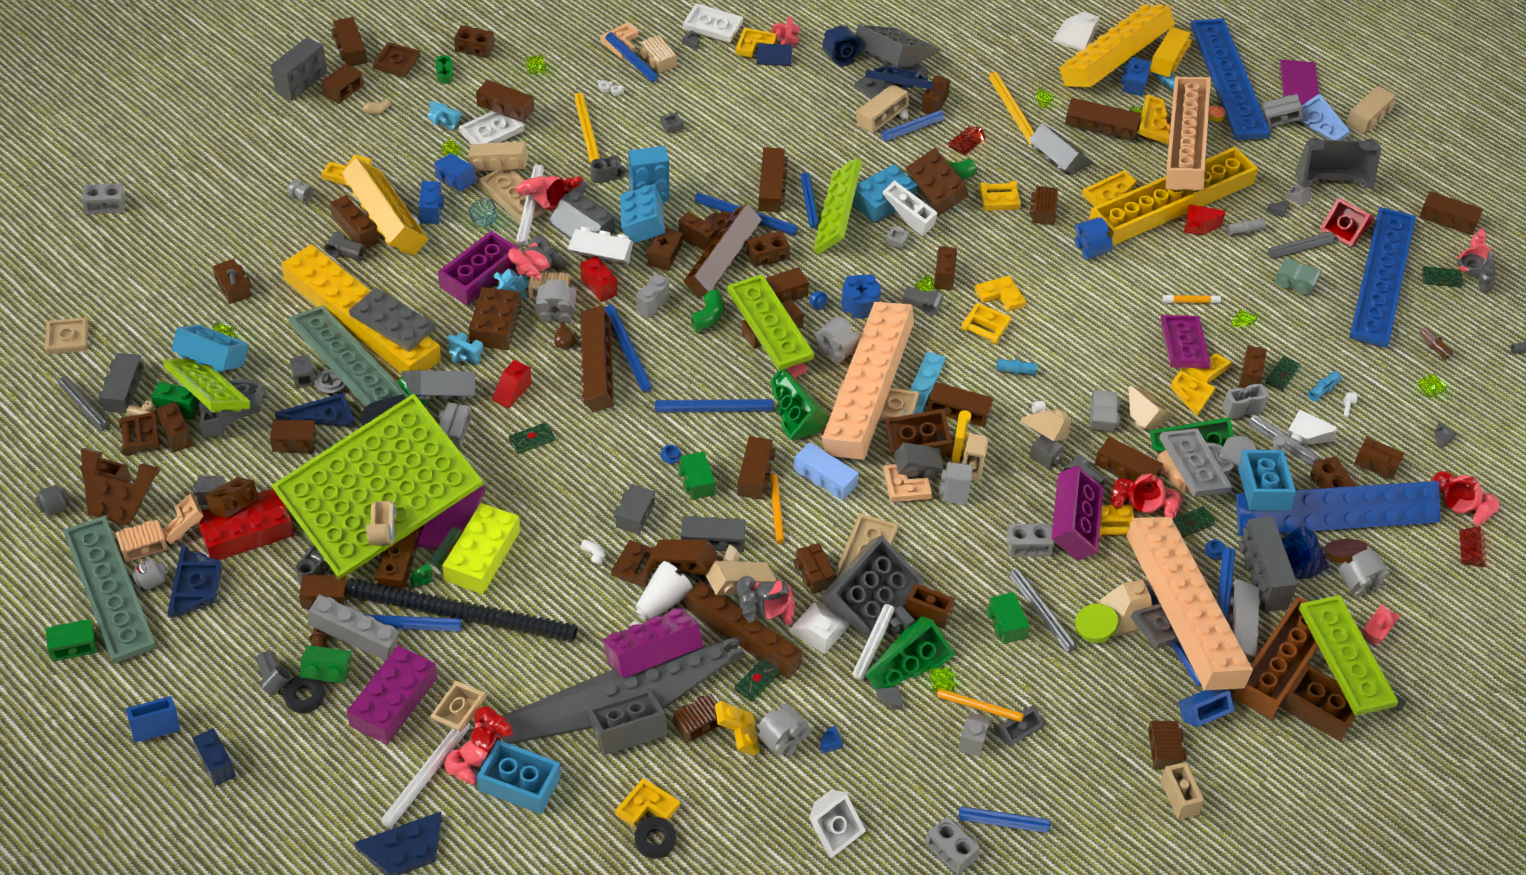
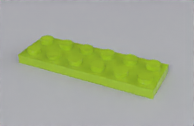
[813,158,862,255]
[727,274,814,371]
[163,359,250,412]
[1299,595,1398,716]

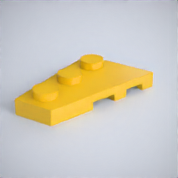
[1137,94,1170,145]
[1082,170,1136,207]

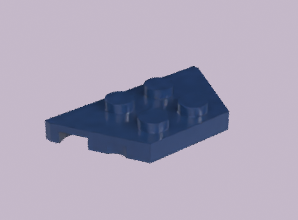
[865,66,933,89]
[167,545,223,618]
[354,811,442,875]

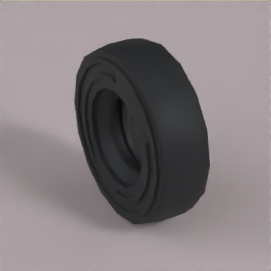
[284,675,325,714]
[635,817,676,859]

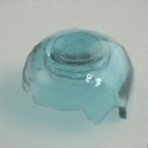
[468,198,498,227]

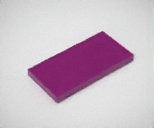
[1280,59,1319,105]
[1160,315,1210,368]
[417,486,485,554]

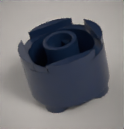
[822,25,862,67]

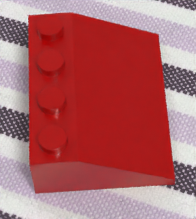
[197,488,294,561]

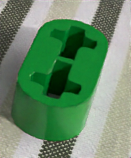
[436,55,453,84]

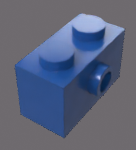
[1121,57,1152,96]
[434,153,477,192]
[419,181,444,224]
[1178,689,1235,727]
[125,696,180,743]

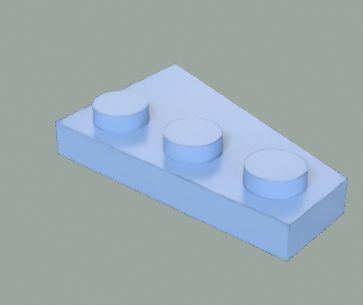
[1298,94,1350,140]

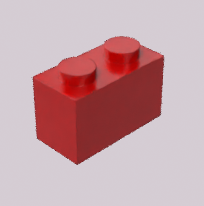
[580,256,618,303]

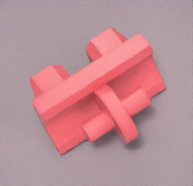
[771,16,800,48]
[1361,604,1400,645]

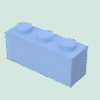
[794,442,859,500]

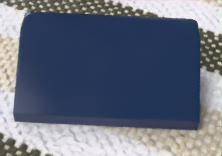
[757,43,792,66]

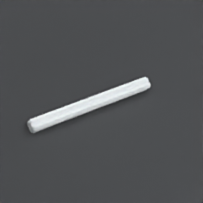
[516,164,544,247]
[381,723,470,828]

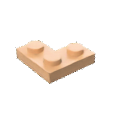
[600,22,638,59]
[883,464,932,502]
[162,493,203,544]

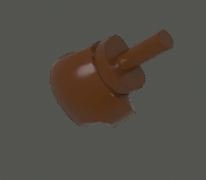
[554,322,576,348]

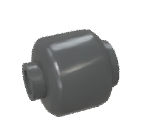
[35,485,70,516]

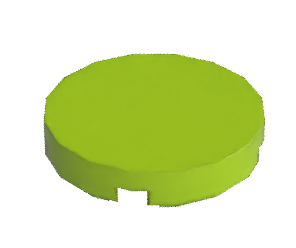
[1075,603,1119,643]

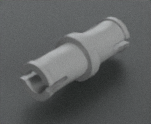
[1226,218,1266,236]

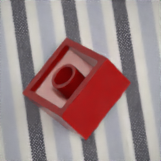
[1319,197,1374,247]

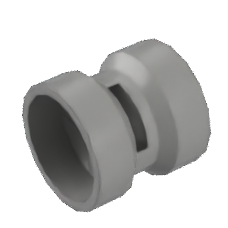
[287,179,314,203]

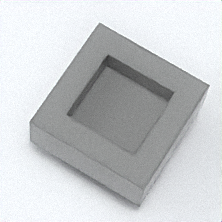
[885,226,910,249]

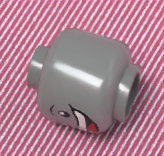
[132,558,167,590]

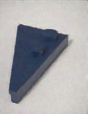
[274,393,355,427]

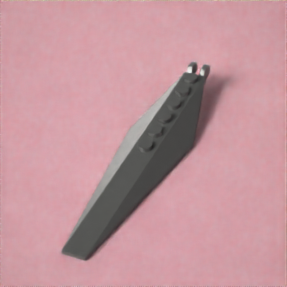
[468,638,745,744]

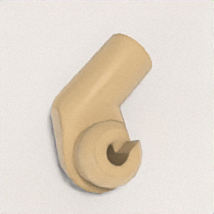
[363,98,391,115]
[127,400,156,416]

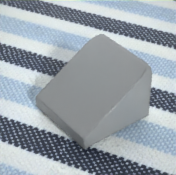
[1284,185,1312,206]

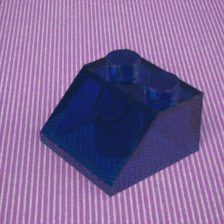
[1281,525,1329,580]

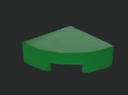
[410,563,433,588]

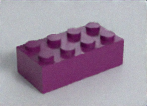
[438,230,520,306]
[1051,465,1103,561]
[602,608,704,678]
[346,645,437,745]

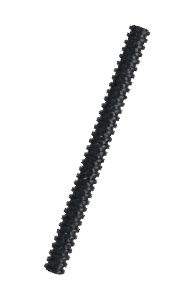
[346,578,577,643]

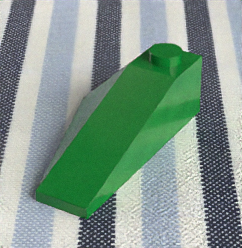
[770,369,830,441]
[1149,417,1234,452]
[865,616,955,691]

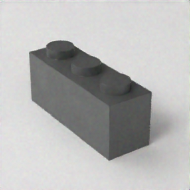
[98,353,144,413]
[681,516,746,552]

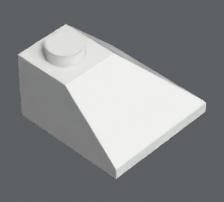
[1053,12,1099,51]
[1288,410,1337,444]
[789,602,850,654]
[809,789,866,858]

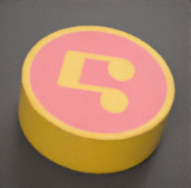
[1208,105,1226,122]

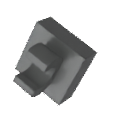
[888,606,915,635]

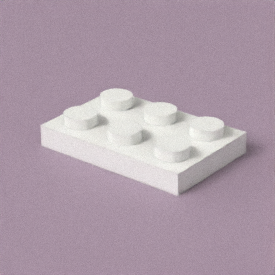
[683,4,743,43]
[459,111,525,144]

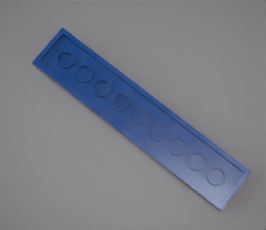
[1190,18,1271,140]
[1349,207,1416,348]
[1236,481,1441,536]

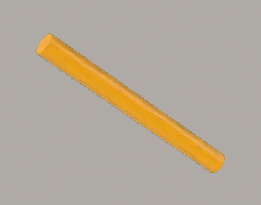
[770,474,784,545]
[937,689,1024,722]

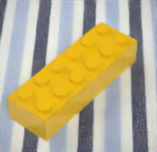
[342,157,429,256]

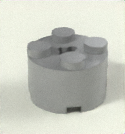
[535,280,576,323]
[815,316,860,364]
[1338,549,1390,598]
[757,703,811,756]

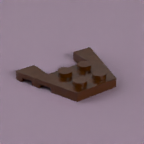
[81,448,160,525]

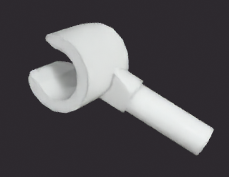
[1343,392,1357,418]
[1032,401,1046,414]

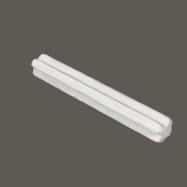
[853,604,895,681]

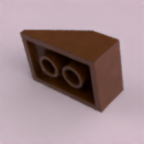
[885,409,952,457]

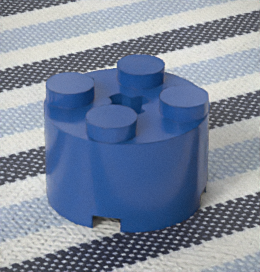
[1074,217,1113,260]
[841,274,881,319]

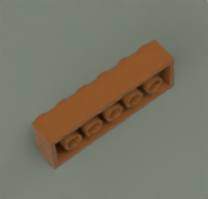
[1233,596,1320,720]

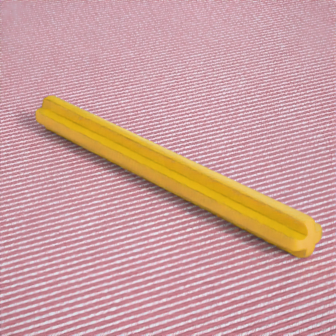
[989,72,1034,145]
[574,93,600,163]

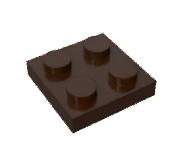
[373,42,421,77]

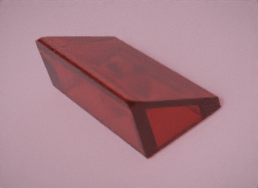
[947,126,986,155]
[1459,526,1486,567]

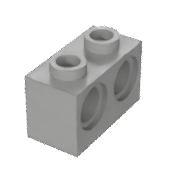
[82,183,126,214]
[1006,523,1054,557]
[925,817,980,875]

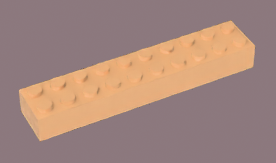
[1166,77,1211,191]
[822,302,914,460]
[1126,517,1253,690]

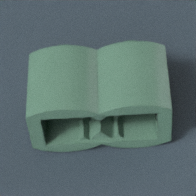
[1275,259,1321,295]

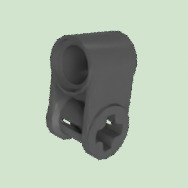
[590,155,627,183]
[296,546,330,586]

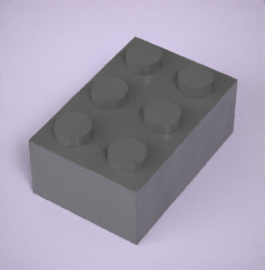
[271,37,327,101]

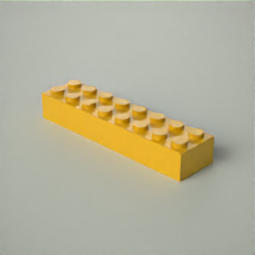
[1059,4,1175,87]

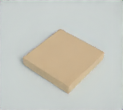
[45,317,88,355]

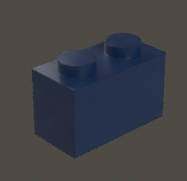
[192,728,236,787]

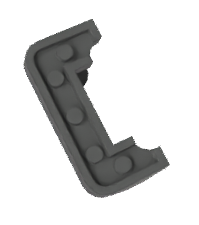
[1295,138,1381,188]

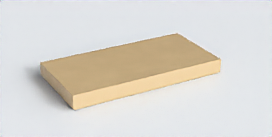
[478,170,550,223]
[832,380,920,422]
[835,513,899,577]

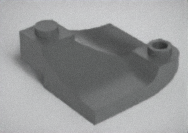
[199,379,266,437]

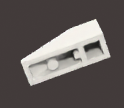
[882,180,937,236]

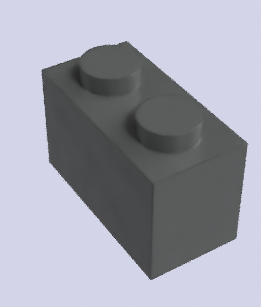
[894,442,944,480]
[613,484,655,535]

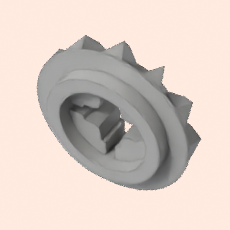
[314,369,347,396]

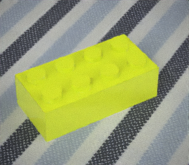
[443,503,520,594]

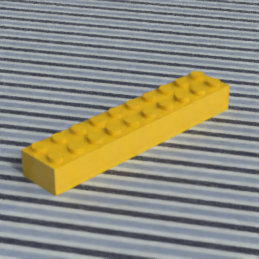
[1089,147,1258,246]
[281,244,441,374]

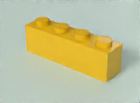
[1149,27,1192,77]

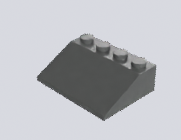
[855,24,940,69]
[819,535,925,638]

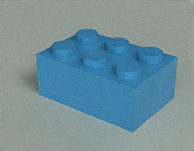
[628,146,669,202]
[852,164,918,223]
[620,184,665,244]
[171,324,249,372]
[1238,450,1296,511]
[477,740,561,814]

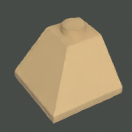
[1129,385,1174,430]
[1020,408,1072,441]
[1099,579,1152,637]
[430,681,487,732]

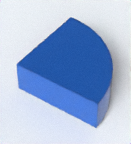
[820,726,843,754]

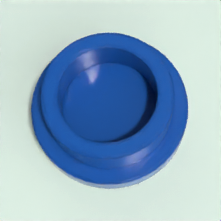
[809,291,827,310]
[661,445,681,464]
[1205,539,1226,559]

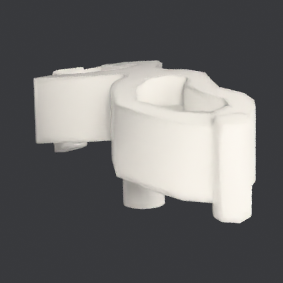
[598,80,624,96]

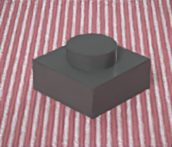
[660,112,684,133]

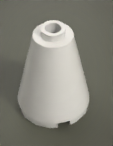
[635,561,694,621]

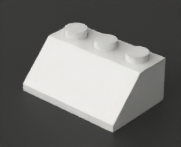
[568,227,633,264]

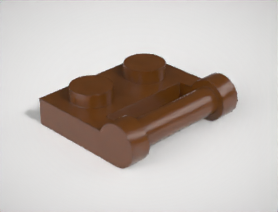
[119,412,160,456]
[611,540,655,587]

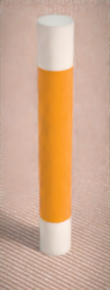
[1163,295,1221,303]

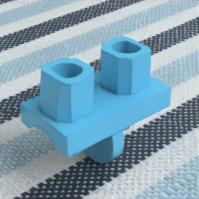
[428,101,462,130]
[494,268,530,299]
[447,332,484,365]

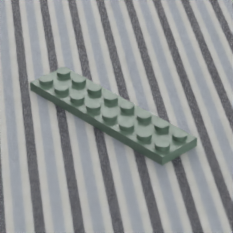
[289,305,408,406]
[63,516,157,664]

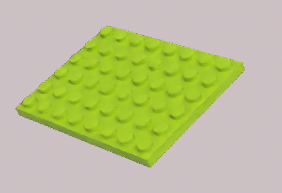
[271,394,484,579]

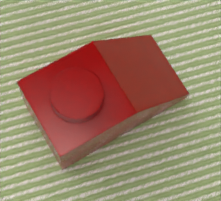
[1184,204,1226,236]
[492,359,532,409]

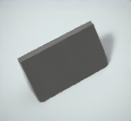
[994,705,1045,746]

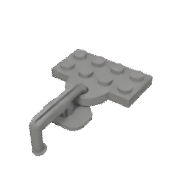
[1160,428,1286,497]

